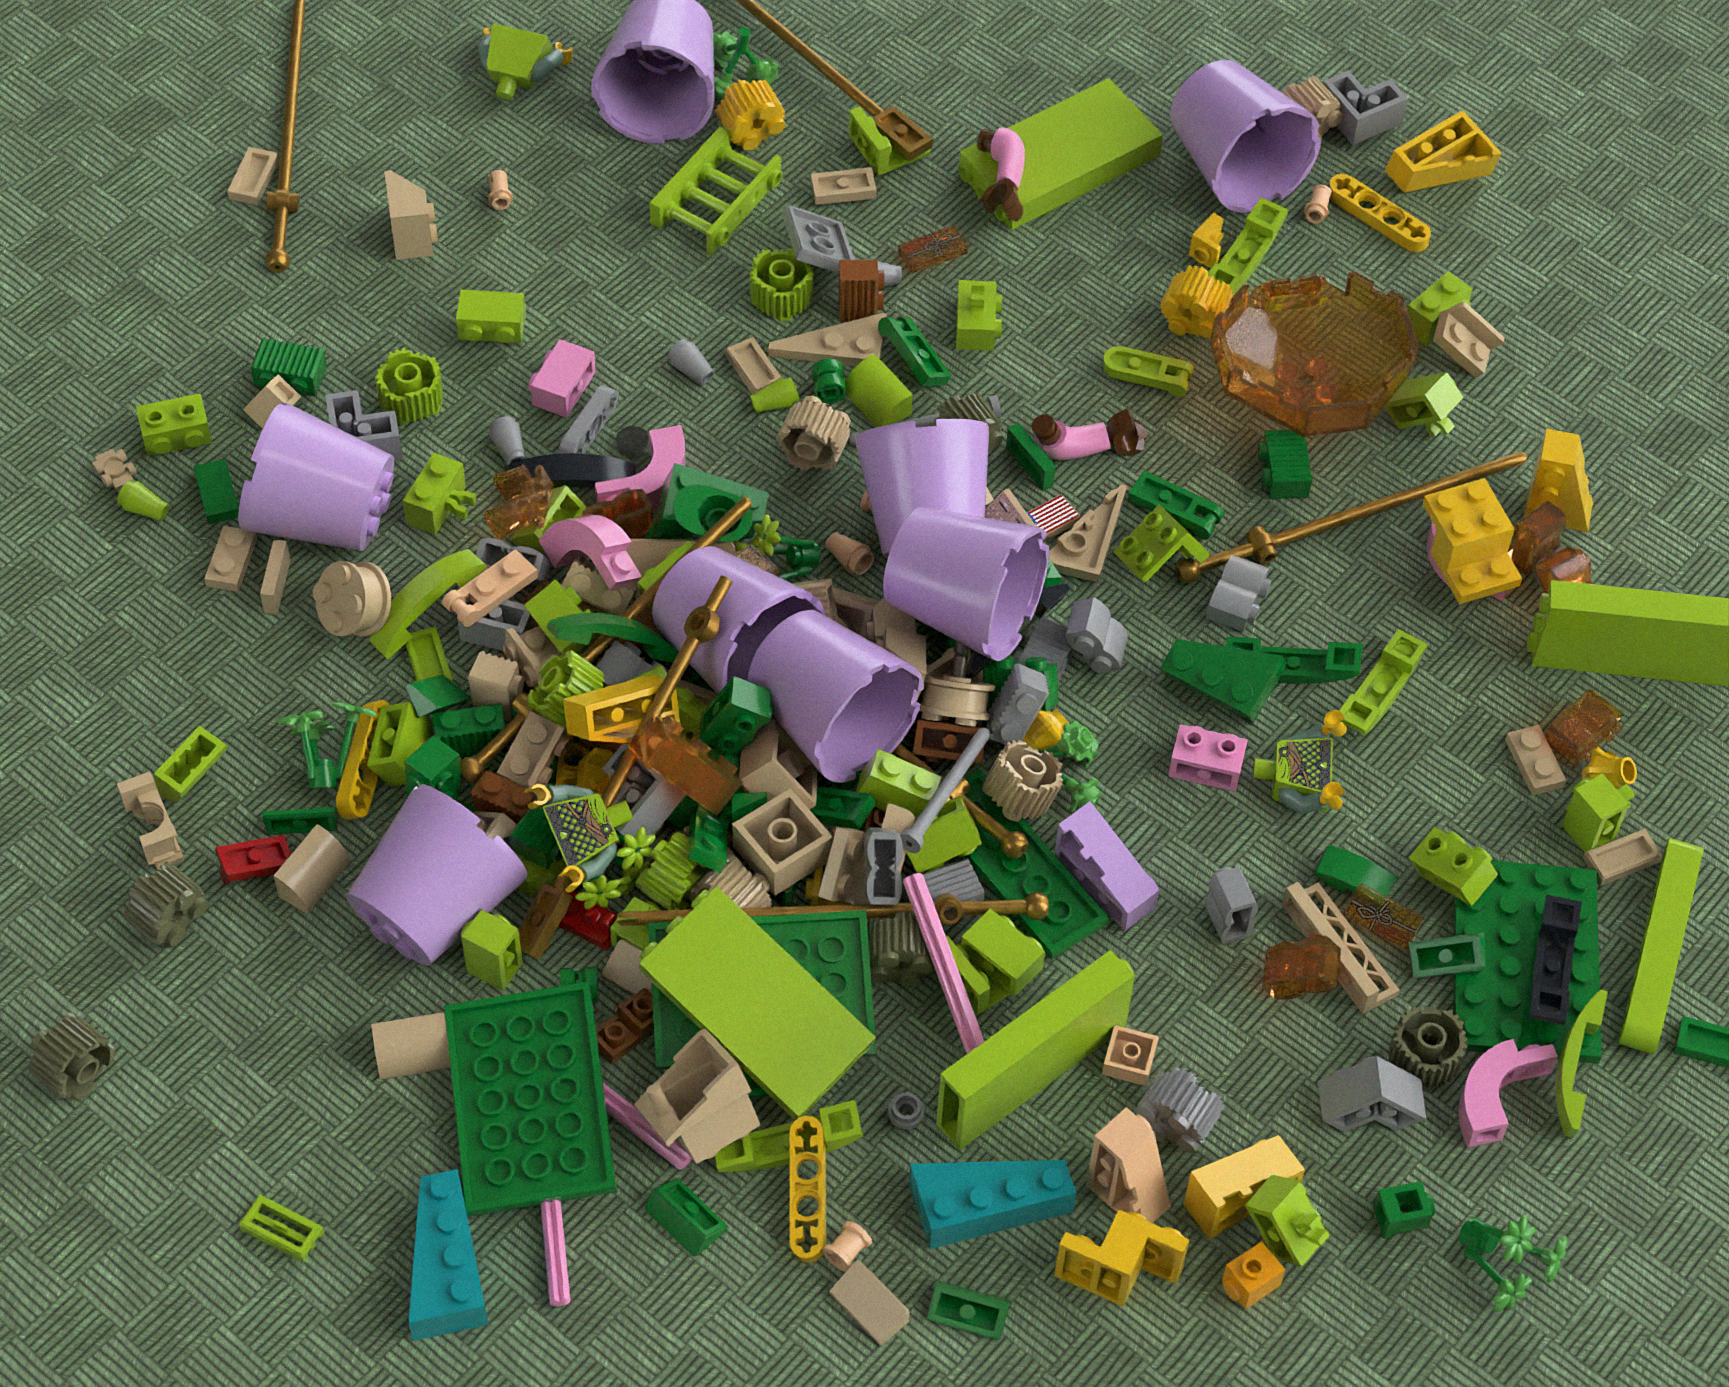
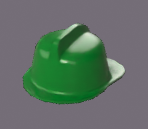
[673,484,753,544]

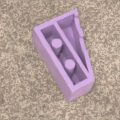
[1054,801,1159,931]

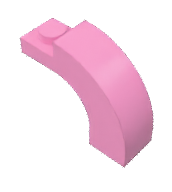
[595,425,686,518]
[539,515,642,590]
[1458,1039,1558,1148]

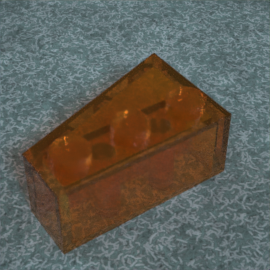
[628,713,743,816]

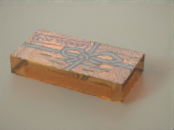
[898,225,968,274]
[1343,883,1425,950]

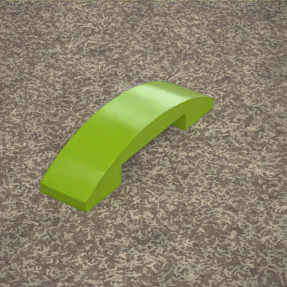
[1208,197,1288,296]
[369,549,487,660]
[1339,629,1428,735]
[1555,990,1608,1138]
[715,1100,863,1172]

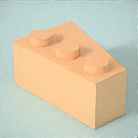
[1086,1107,1171,1224]

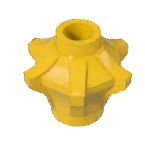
[1022,708,1069,751]
[1582,748,1637,789]

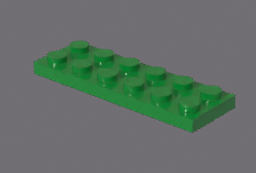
[963,769,1109,960]

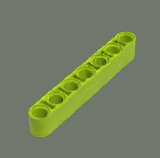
[1618,838,1704,1055]

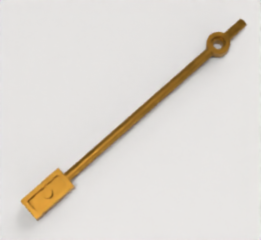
[735,0,933,161]
[518,575,733,960]

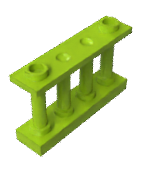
[649,127,783,255]

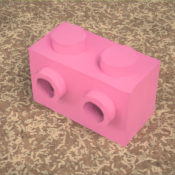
[528,339,596,418]
[1168,724,1248,792]

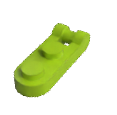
[1103,346,1194,397]

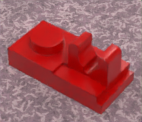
[215,835,291,884]
[558,891,618,951]

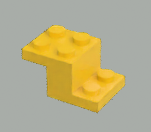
[1422,478,1522,604]
[1054,1209,1189,1307]

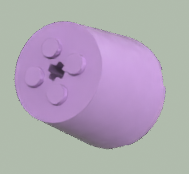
[591,0,714,144]
[1170,60,1321,213]
[238,403,394,551]
[856,419,989,559]
[883,507,1049,661]
[652,546,825,695]
[748,610,924,782]
[346,784,528,966]

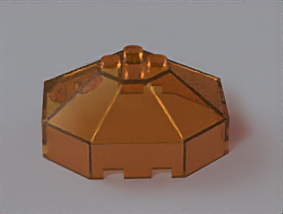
[1210,272,1419,437]

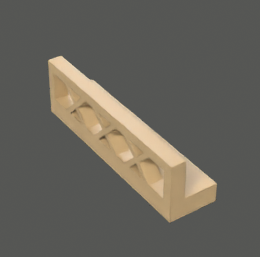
[1282,882,1400,1014]

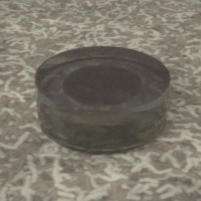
[616,426,649,459]

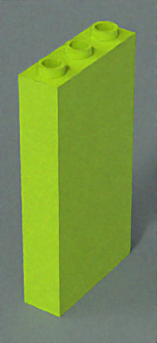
[958,78,1163,231]
[1527,580,1729,686]
[639,886,876,1120]
[936,950,1135,1150]

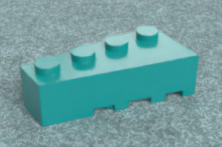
[909,1160,1076,1249]
[408,1169,488,1341]

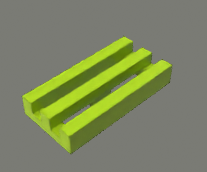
[239,1194,325,1263]

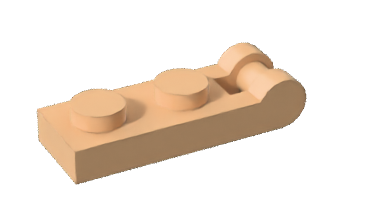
[442,549,538,627]

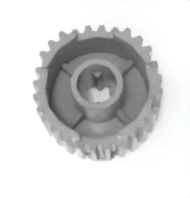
[1136,1067,1224,1154]

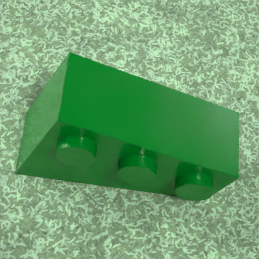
[652,463,769,538]
[1160,639,1287,723]

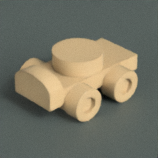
[92,448,137,492]

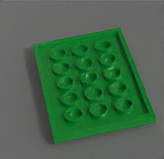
[1453,860,1602,1064]
[648,910,877,1070]
[444,981,617,1217]

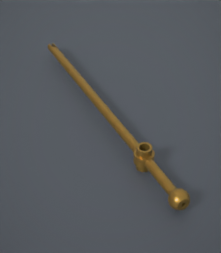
[265,0,305,273]
[1175,451,1527,583]
[460,497,752,784]
[891,744,1029,859]
[617,892,1049,926]

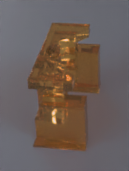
[484,464,554,540]

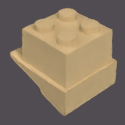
[634,1028,760,1164]

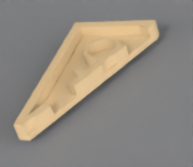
[768,313,887,366]
[1049,484,1127,583]

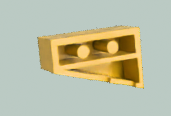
[1385,110,1502,193]
[1523,428,1593,532]
[563,674,683,748]
[1183,1135,1305,1240]

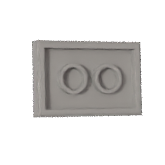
[782,205,855,273]

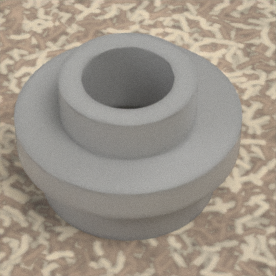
[888,1093,925,1129]

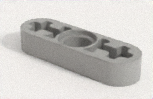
[559,385,619,454]

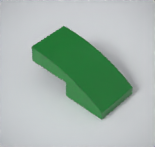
[1313,845,1397,908]

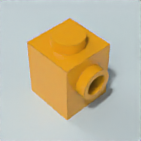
[1222,1241,1285,1310]

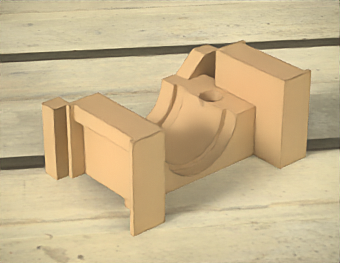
[117,771,184,870]

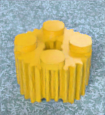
[715,79,786,150]
[1160,265,1233,339]

